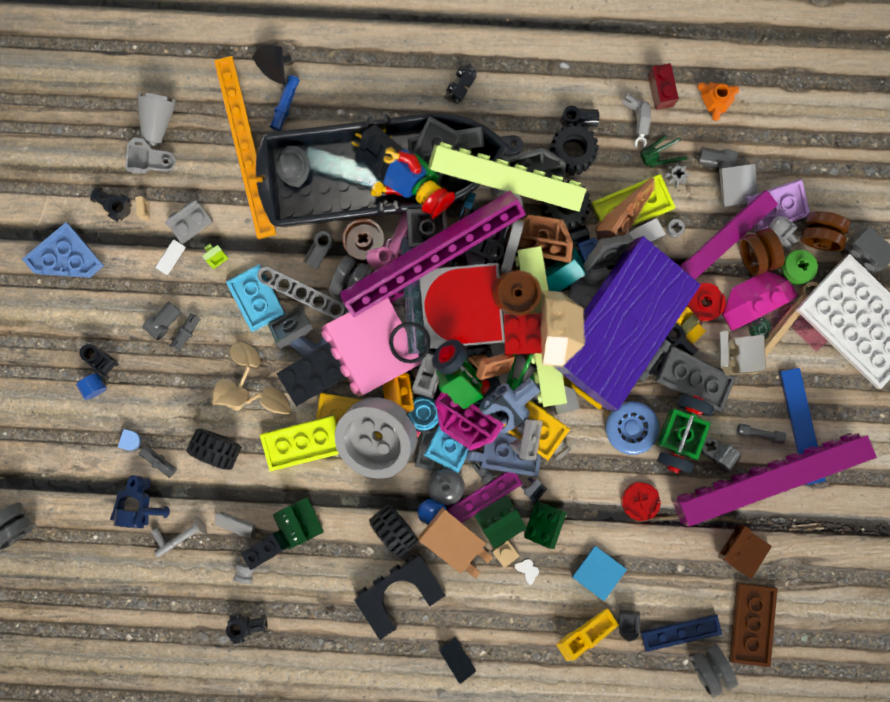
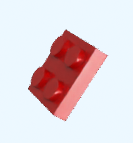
[504,313,542,354]

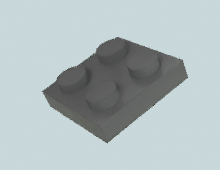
[583,234,634,271]
[268,305,313,349]

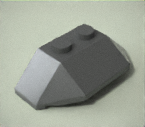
[490,148,566,194]

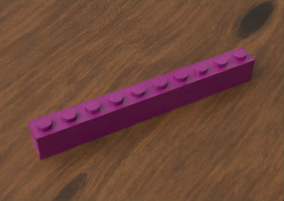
[340,191,526,318]

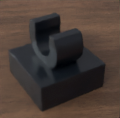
[521,477,547,503]

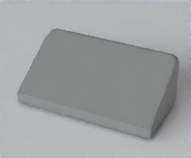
[215,512,256,539]

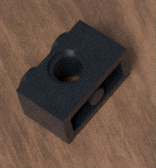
[241,529,290,571]

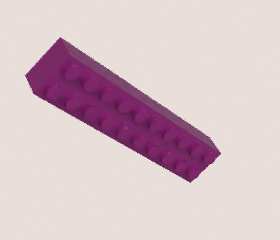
[672,433,877,526]

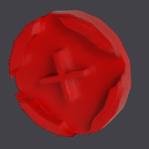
[621,482,661,521]

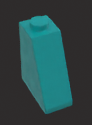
[545,247,586,292]

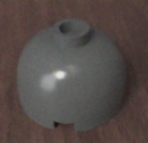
[427,467,465,506]

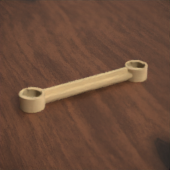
[750,282,819,374]

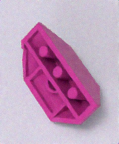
[722,271,798,331]
[435,392,504,450]

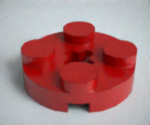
[687,283,726,322]

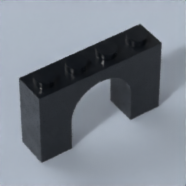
[354,553,446,640]

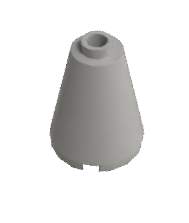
[137,92,177,147]

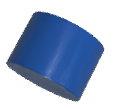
[76,373,107,400]

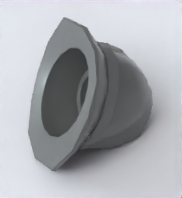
[276,145,310,187]

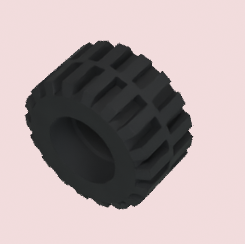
[549,123,599,176]
[541,180,591,230]
[186,428,242,470]
[369,504,419,558]

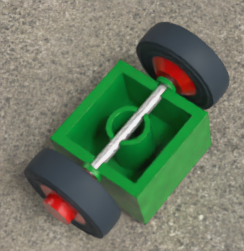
[432,339,501,409]
[656,395,714,474]

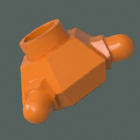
[697,82,739,121]

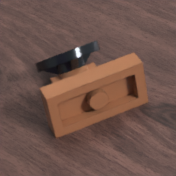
[466,345,515,380]

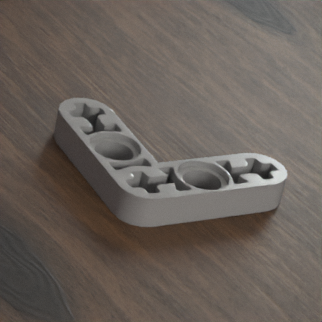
[500,220,524,274]

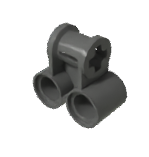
[702,438,741,473]

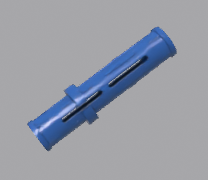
[269,75,300,131]

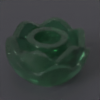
[749,317,772,339]

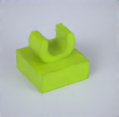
[202,244,229,270]

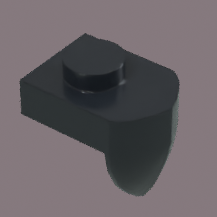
[619,610,640,642]

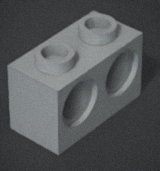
[412,353,439,399]

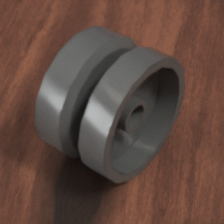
[329,255,372,297]
[0,502,37,551]
[690,644,738,699]

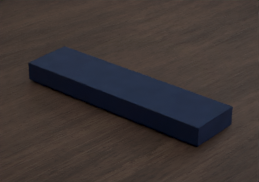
[640,614,722,652]

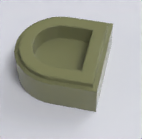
[681,314,700,335]

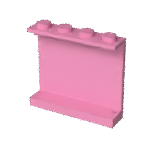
[322,298,422,397]

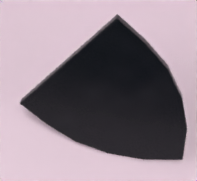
[252,44,292,85]

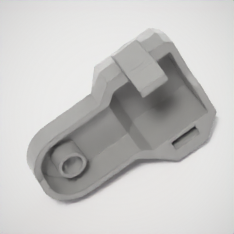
[125,138,176,174]

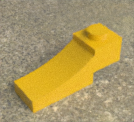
[556,609,619,661]

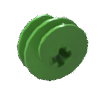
[782,250,818,286]

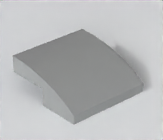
[719,164,758,207]

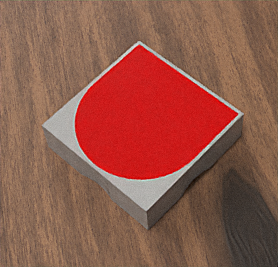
[420,263,505,349]

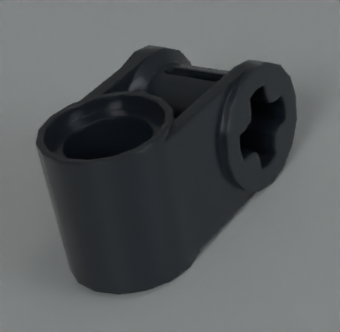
[79,344,119,379]

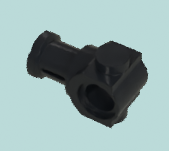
[90,186,132,222]
[226,613,268,644]

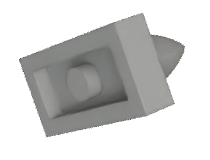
[509,419,543,460]

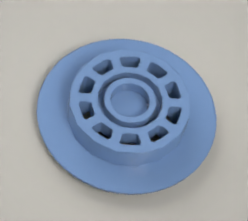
[606,401,659,455]

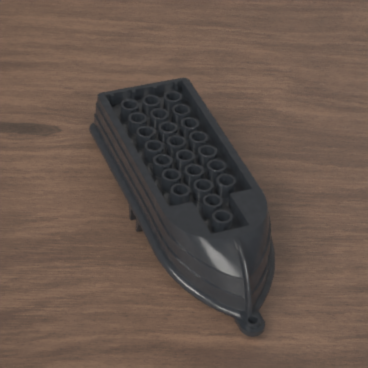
[256,113,523,228]

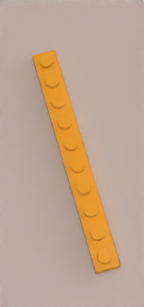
[214,56,277,239]

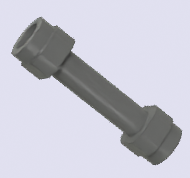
[639,340,671,382]
[737,423,786,444]

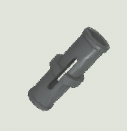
[170,313,201,352]
[138,445,177,478]

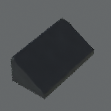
[439,637,476,684]

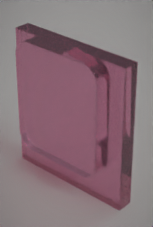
[791,316,828,351]

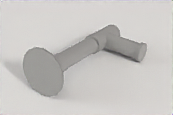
[150,516,207,557]

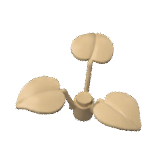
[212,342,290,414]

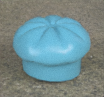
[406,396,439,430]

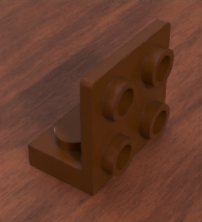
[718,524,771,578]

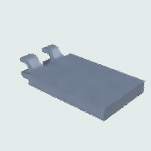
[467,432,541,477]

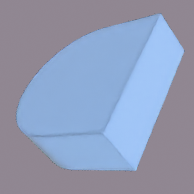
[118,429,141,451]

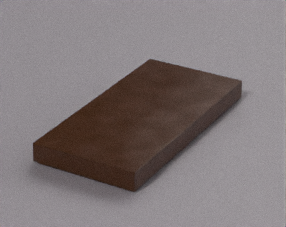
[729,582,778,668]

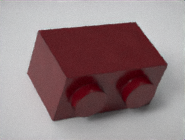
[648,63,679,110]

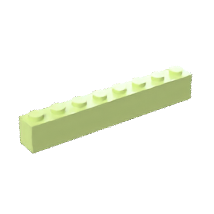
[428,142,586,211]
[515,246,567,407]

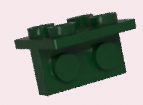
[474,495,527,548]
[273,498,324,549]
[524,501,567,549]

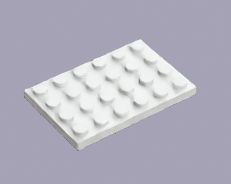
[796,254,890,389]

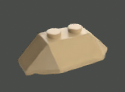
[541,290,585,367]

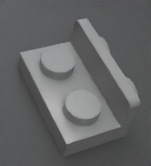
[165,200,213,244]

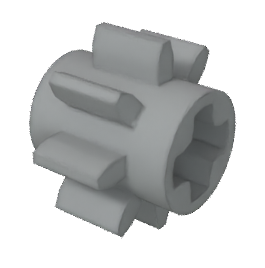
[664,163,690,188]

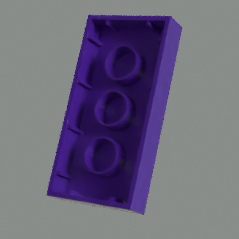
[553,236,701,410]

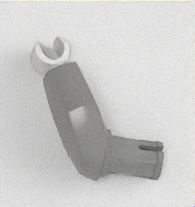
[621,93,651,149]

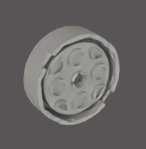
[335,397,417,479]

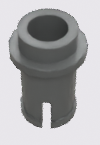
[471,462,495,484]

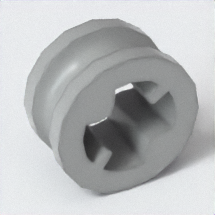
[666,219,685,238]

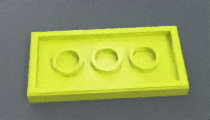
[591,174,676,227]
[260,415,339,472]

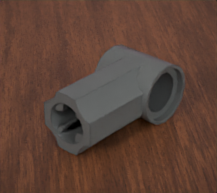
[697,147,738,171]
[303,231,334,270]
[142,301,182,341]

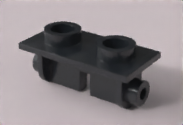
[445,64,477,104]

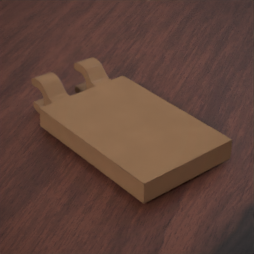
[417,507,493,578]

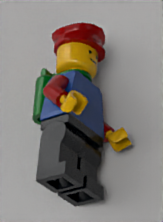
[354,125,455,219]

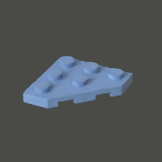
[22,222,105,278]

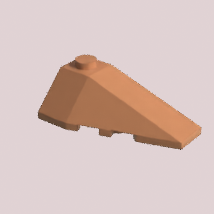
[595,177,655,240]

